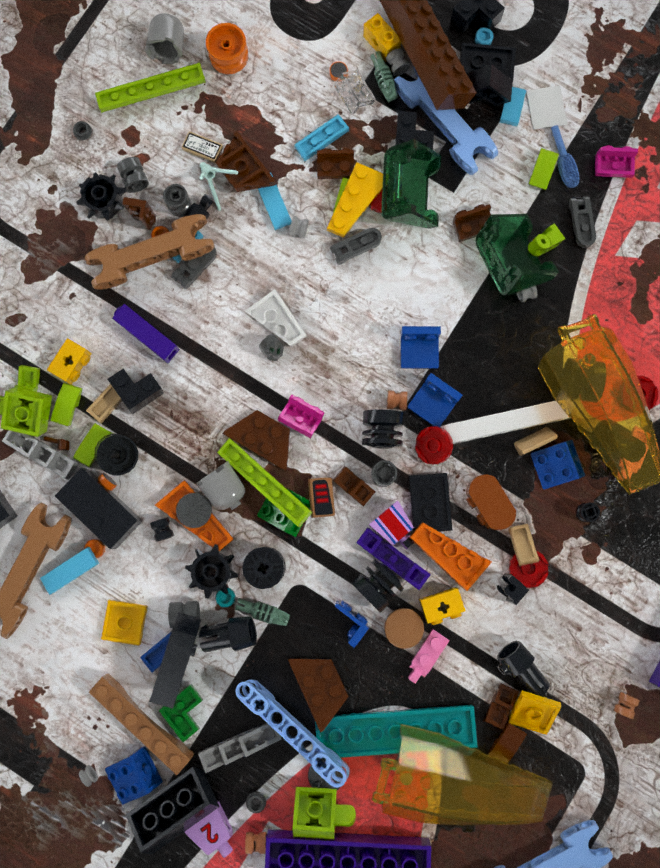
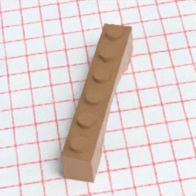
[89,673,194,775]

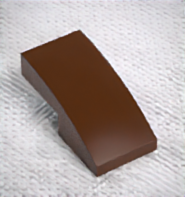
[332,466,376,507]
[483,683,519,730]
[487,722,527,767]

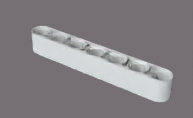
[440,399,572,444]

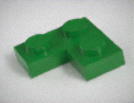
[159,684,203,742]

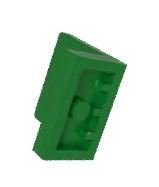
[257,488,311,537]

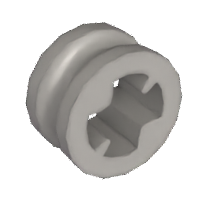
[79,765,98,787]

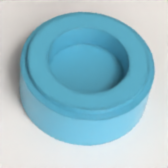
[474,28,494,45]

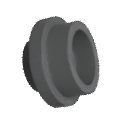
[73,121,92,140]
[246,792,266,813]

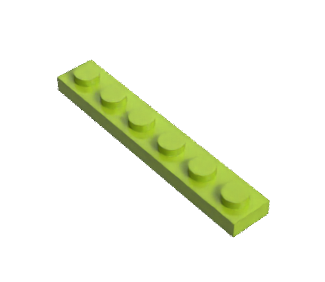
[95,63,206,113]
[217,438,312,527]

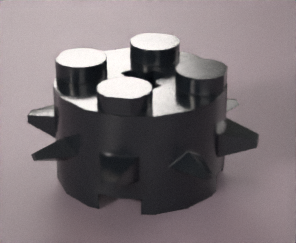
[76,172,127,221]
[185,544,239,599]

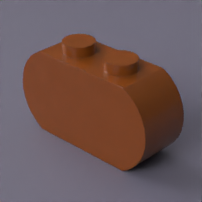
[466,475,516,530]

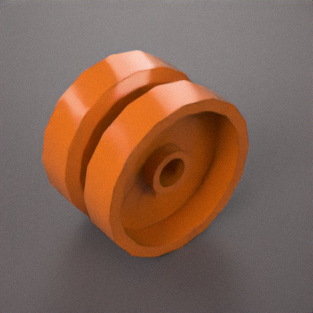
[206,23,249,74]

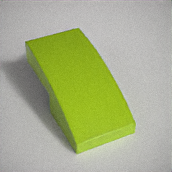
[528,148,559,190]
[14,365,40,392]
[50,383,83,426]
[73,423,111,468]

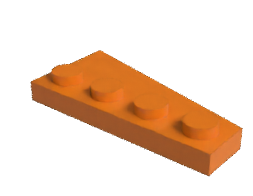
[155,480,234,552]
[409,523,492,591]

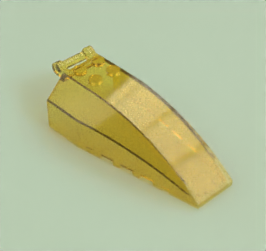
[538,314,660,495]
[372,724,553,825]

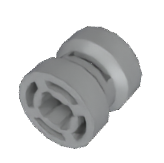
[386,48,410,76]

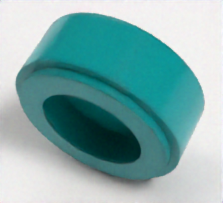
[216,587,236,607]

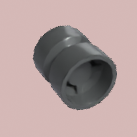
[117,157,149,193]
[163,184,192,217]
[371,460,397,487]
[168,601,200,628]

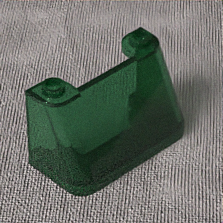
[381,139,441,229]
[475,214,559,295]

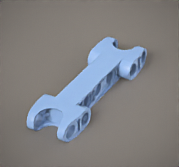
[394,66,498,175]
[235,679,350,788]
[494,820,613,868]

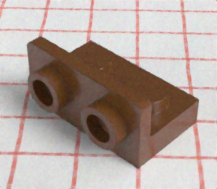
[317,148,354,179]
[122,197,156,230]
[453,204,496,242]

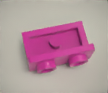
[595,145,638,178]
[278,395,325,439]

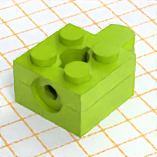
[0,387,52,437]
[292,787,356,840]

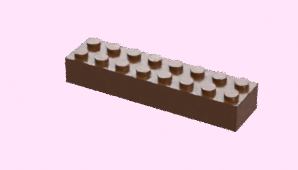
[379,0,476,110]

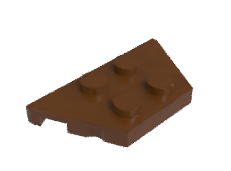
[215,131,276,192]
[222,410,290,471]
[288,659,349,733]

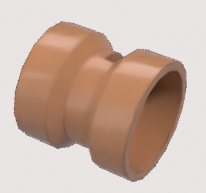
[387,390,408,411]
[613,692,640,719]
[245,832,267,854]

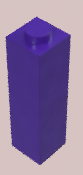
[112,304,180,364]

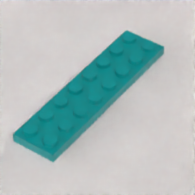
[315,705,478,759]

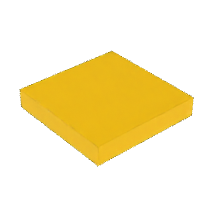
[101,600,148,646]
[508,690,561,735]

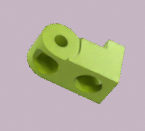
[528,224,565,256]

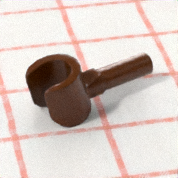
[43,436,70,450]

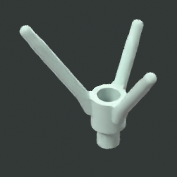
[200,162,238,211]

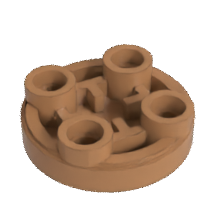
[384,608,424,649]

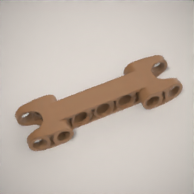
[85,214,215,290]
[0,502,72,639]

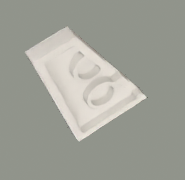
[245,289,307,347]

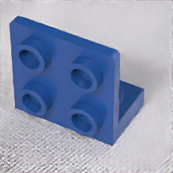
[400,326,441,369]
[408,373,463,427]
[531,440,585,489]
[335,600,369,648]
[105,746,163,804]

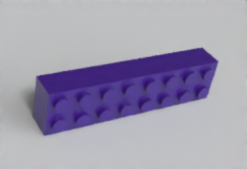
[265,829,431,868]

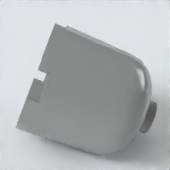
[145,13,184,64]
[196,461,245,510]

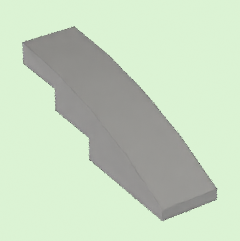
[2,430,79,480]
[197,723,281,773]

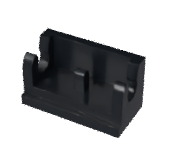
[497,573,529,605]

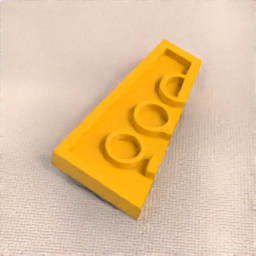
[327,162,391,238]

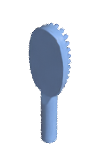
[551,125,579,188]

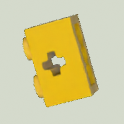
[363,13,401,62]
[47,338,92,385]
[419,587,465,625]

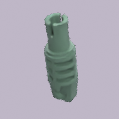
[370,51,398,102]
[235,598,290,626]

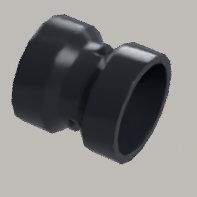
[575,502,600,522]
[150,517,174,542]

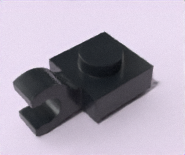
[183,194,213,220]

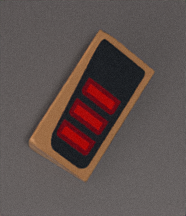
[308,477,335,518]

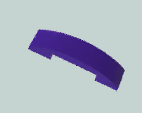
[356,527,431,590]

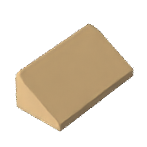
[514,427,558,456]

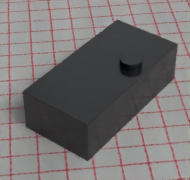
[55,467,143,549]
[149,612,202,709]
[126,767,220,854]

